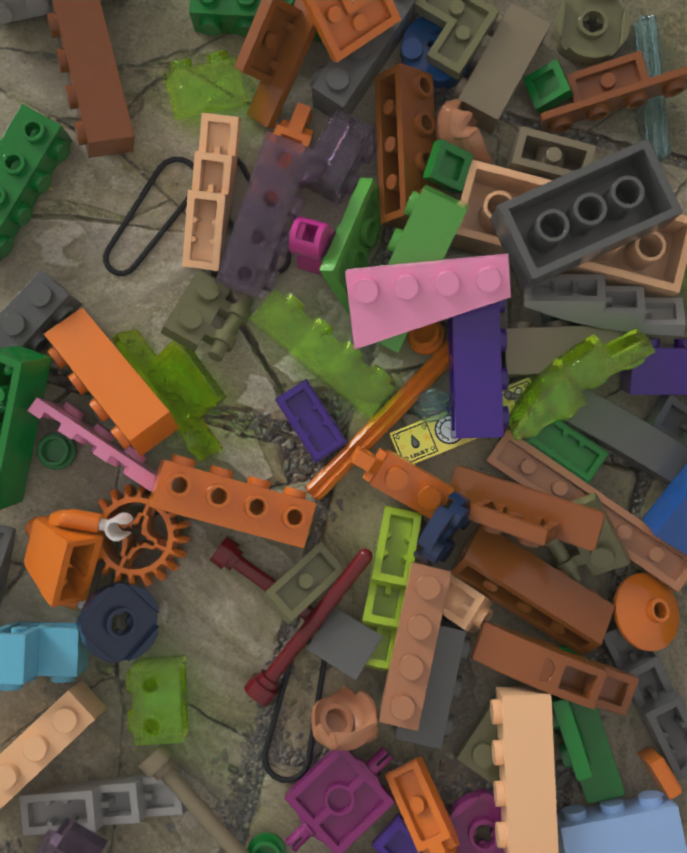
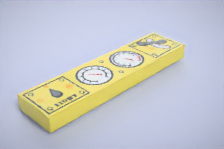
[389,377,544,464]

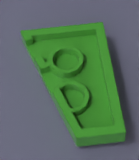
[319,178,381,315]

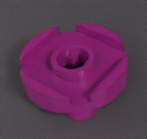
[448,788,505,853]

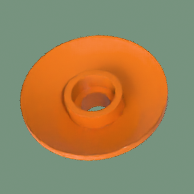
[613,573,680,651]

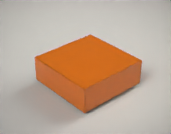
[637,746,683,800]

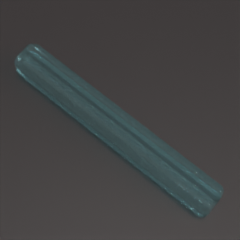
[635,15,671,161]

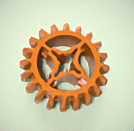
[95,484,192,587]

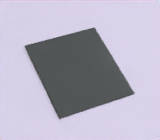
[307,607,383,680]

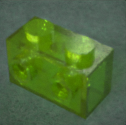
[126,655,189,746]

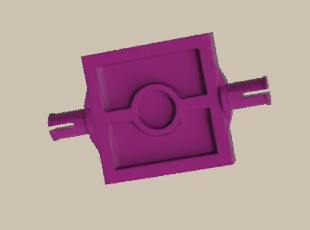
[284,745,395,853]

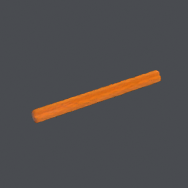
[306,340,449,501]

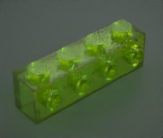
[250,289,395,421]

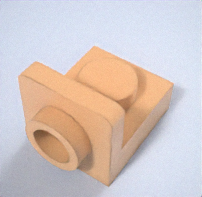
[442,574,494,633]

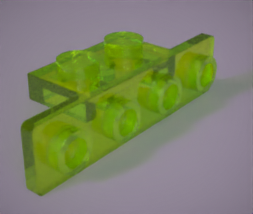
[112,329,227,461]

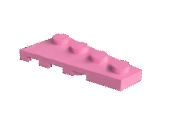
[345,253,511,350]
[27,398,159,491]

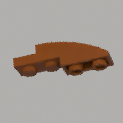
[471,620,639,716]

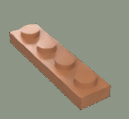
[378,562,451,731]

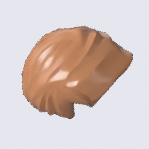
[435,99,492,164]
[311,686,378,751]

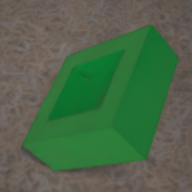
[523,58,574,114]
[422,139,474,194]

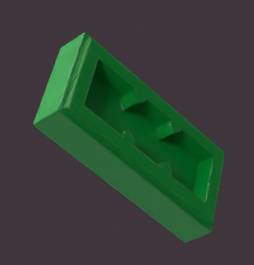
[524,410,610,484]

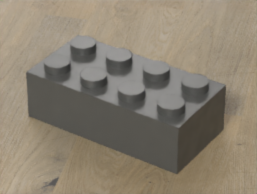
[490,138,683,290]

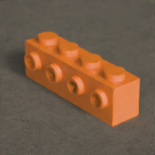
[44,307,179,457]
[147,454,317,548]

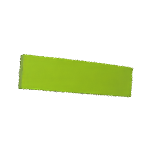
[361,506,422,672]

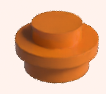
[407,322,445,355]

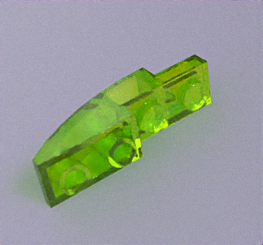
[509,328,655,441]

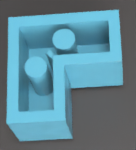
[0,621,89,691]

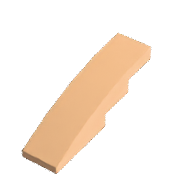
[182,113,242,271]

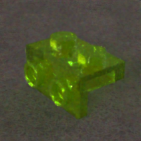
[162,50,247,120]

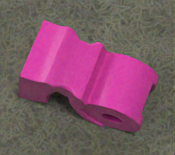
[289,216,335,276]

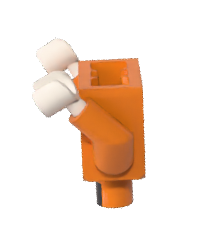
[24,509,134,611]

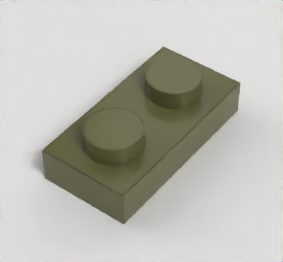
[262,542,345,624]

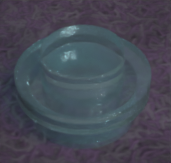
[413,389,451,422]

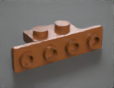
[234,0,317,129]
[539,50,687,133]
[448,465,606,551]

